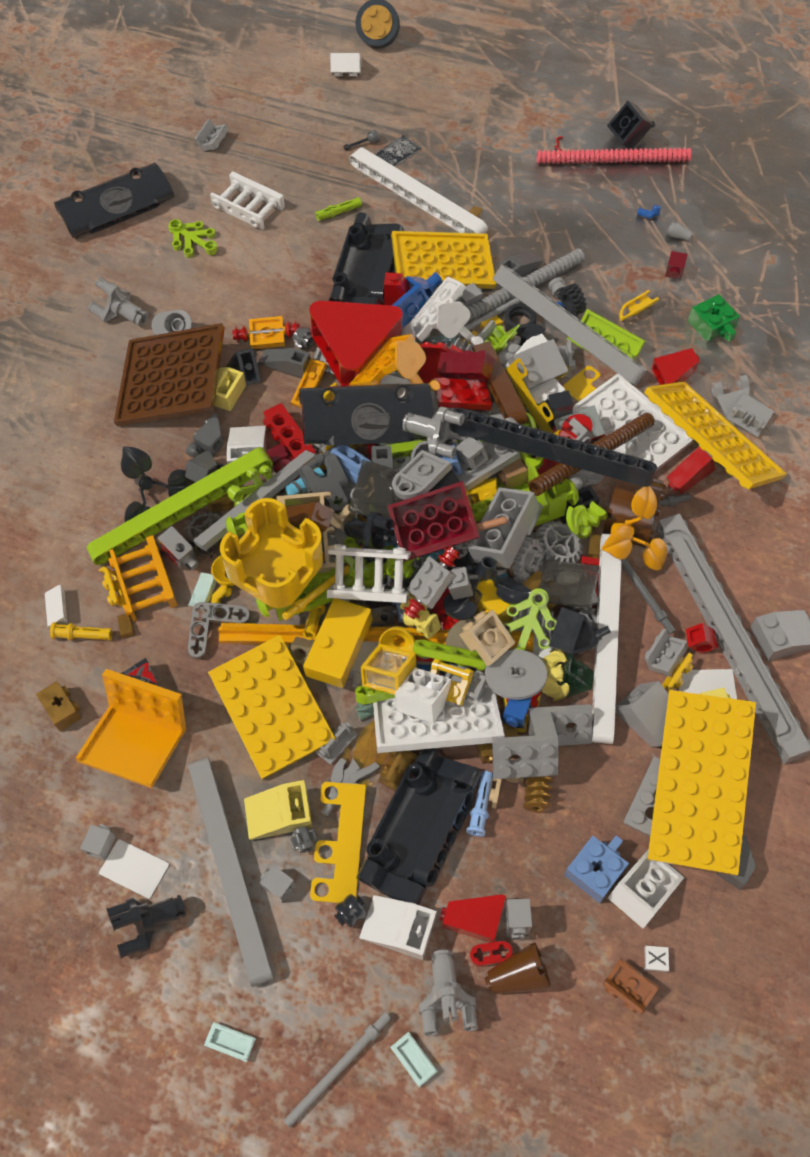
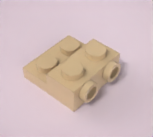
[459,610,515,666]

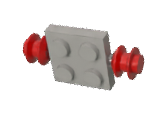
[403,546,461,620]

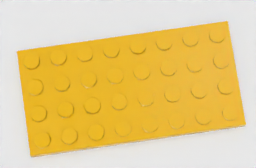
[644,381,787,490]
[647,690,756,876]

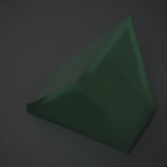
[556,654,594,702]

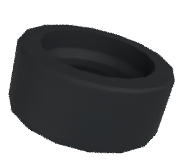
[504,303,537,336]

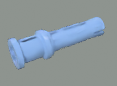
[466,771,493,837]

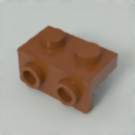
[603,958,659,1014]

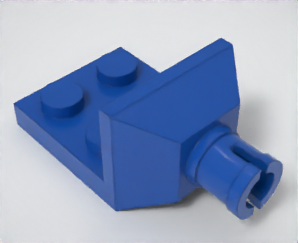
[392,272,443,328]

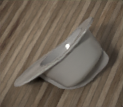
[151,310,192,335]

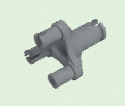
[88,277,148,327]
[402,407,468,459]
[419,950,478,1036]

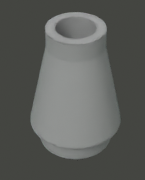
[667,222,692,241]

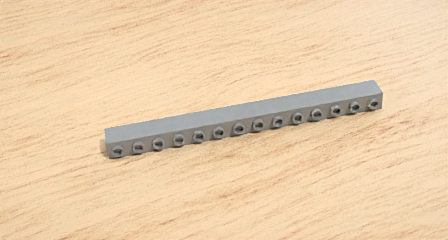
[656,514,810,764]

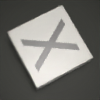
[644,946,669,972]

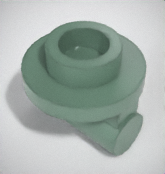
[355,702,374,721]

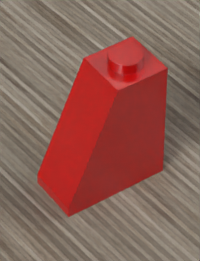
[384,272,411,306]
[651,348,700,385]
[666,447,716,495]
[439,894,506,942]

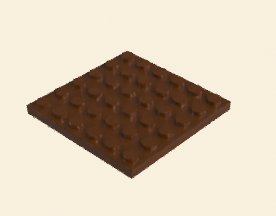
[114,323,225,426]

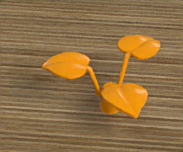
[601,486,667,571]

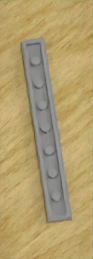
[193,450,316,551]

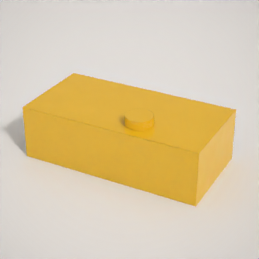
[303,598,373,688]

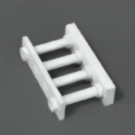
[210,172,285,230]
[327,544,411,603]

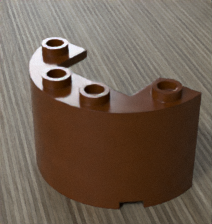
[602,479,666,548]

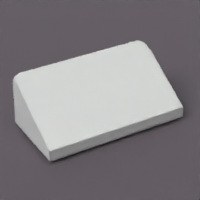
[45,585,68,628]

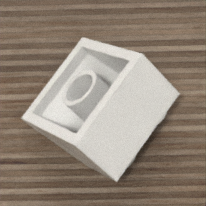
[330,53,362,77]

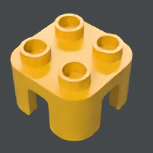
[220,498,323,608]

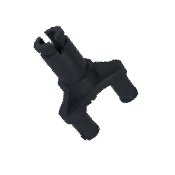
[344,512,398,564]
[106,895,186,959]

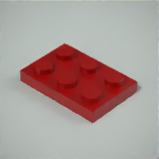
[433,378,492,410]

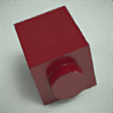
[665,251,688,280]

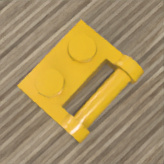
[431,659,473,706]

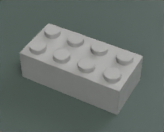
[468,487,540,569]

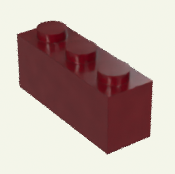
[437,350,495,380]

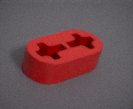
[470,941,512,967]

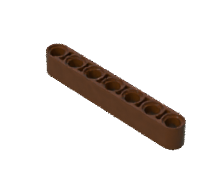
[472,341,528,425]

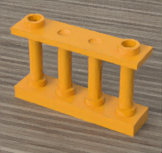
[108,535,178,621]

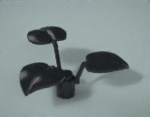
[121,446,196,523]
[443,548,531,620]

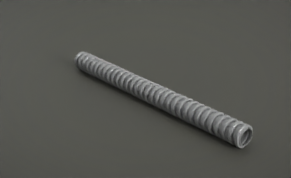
[465,248,585,325]

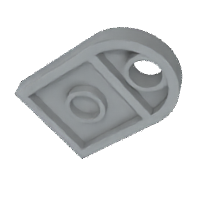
[392,450,452,500]

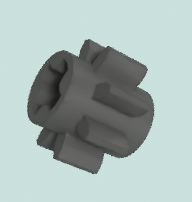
[293,328,314,350]
[290,826,318,853]

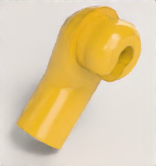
[211,585,232,611]

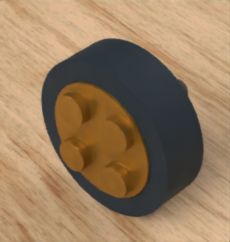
[355,0,400,48]

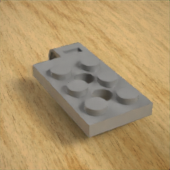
[456,417,521,491]
[623,756,660,837]

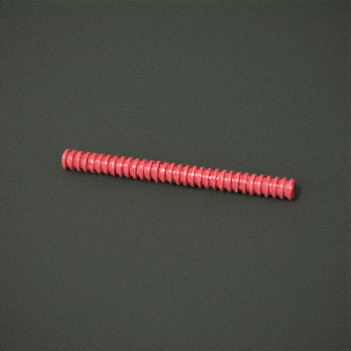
[537,148,692,165]

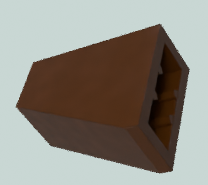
[286,502,334,533]

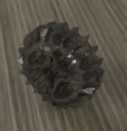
[183,510,223,558]

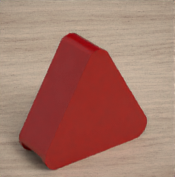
[309,300,403,386]

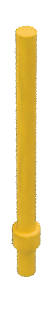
[282,559,355,620]

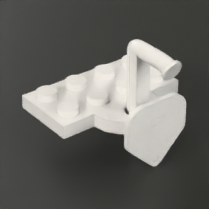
[411,276,483,345]

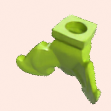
[566,501,608,541]

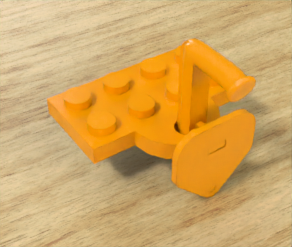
[349,334,440,391]

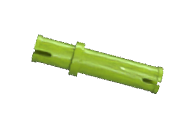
[315,197,362,222]

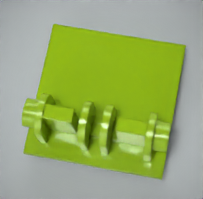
[483,324,520,353]

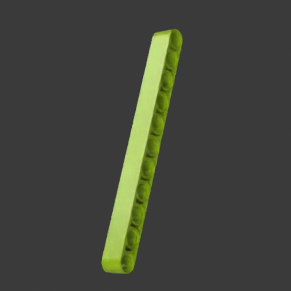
[86,447,273,565]

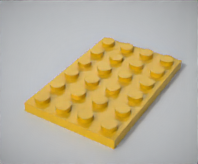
[391,231,496,289]
[208,635,335,780]

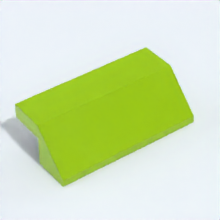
[567,309,646,360]

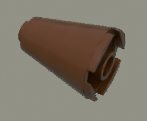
[485,942,551,994]

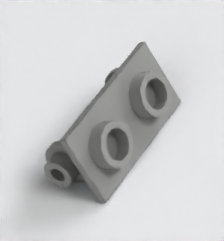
[315,722,358,765]

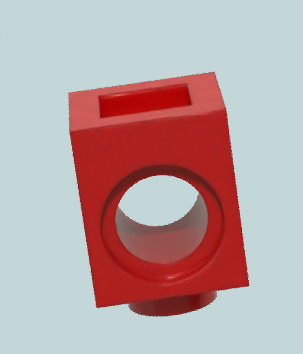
[685,623,718,654]

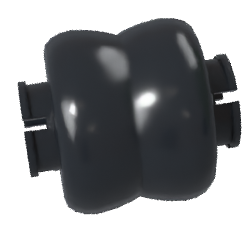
[334,894,367,928]

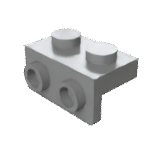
[195,119,229,151]
[645,629,688,676]

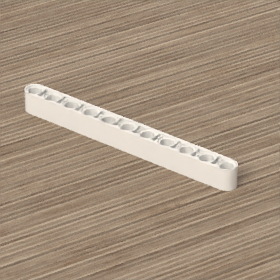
[349,147,488,234]
[592,534,621,744]

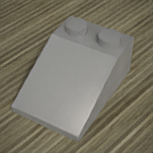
[507,339,568,390]
[750,610,810,662]

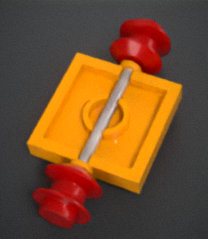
[232,316,301,349]

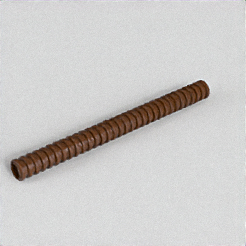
[528,412,655,496]

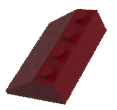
[387,481,480,562]

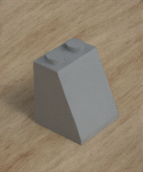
[615,681,669,747]

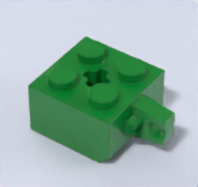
[688,294,740,342]

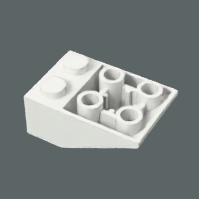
[227,426,266,464]
[359,895,437,960]

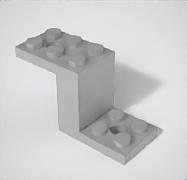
[492,704,592,779]

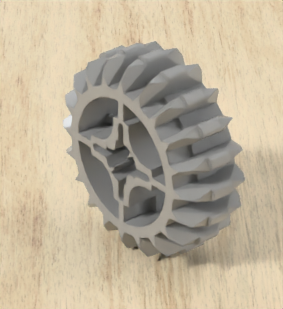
[533,520,583,571]

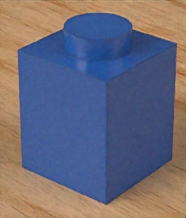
[503,698,531,727]

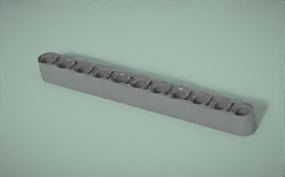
[493,264,647,386]
[188,757,274,987]

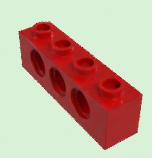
[262,402,317,461]

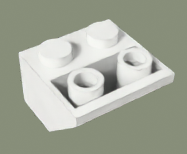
[395,668,451,723]

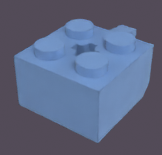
[564,836,629,904]

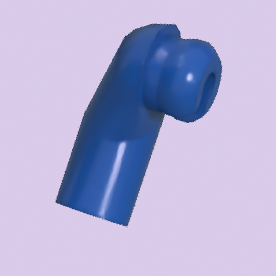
[637,205,661,219]

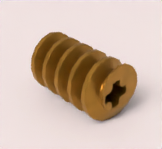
[523,776,553,813]

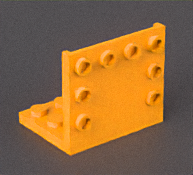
[76,669,187,789]

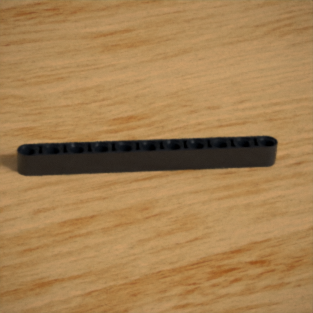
[450,408,657,487]

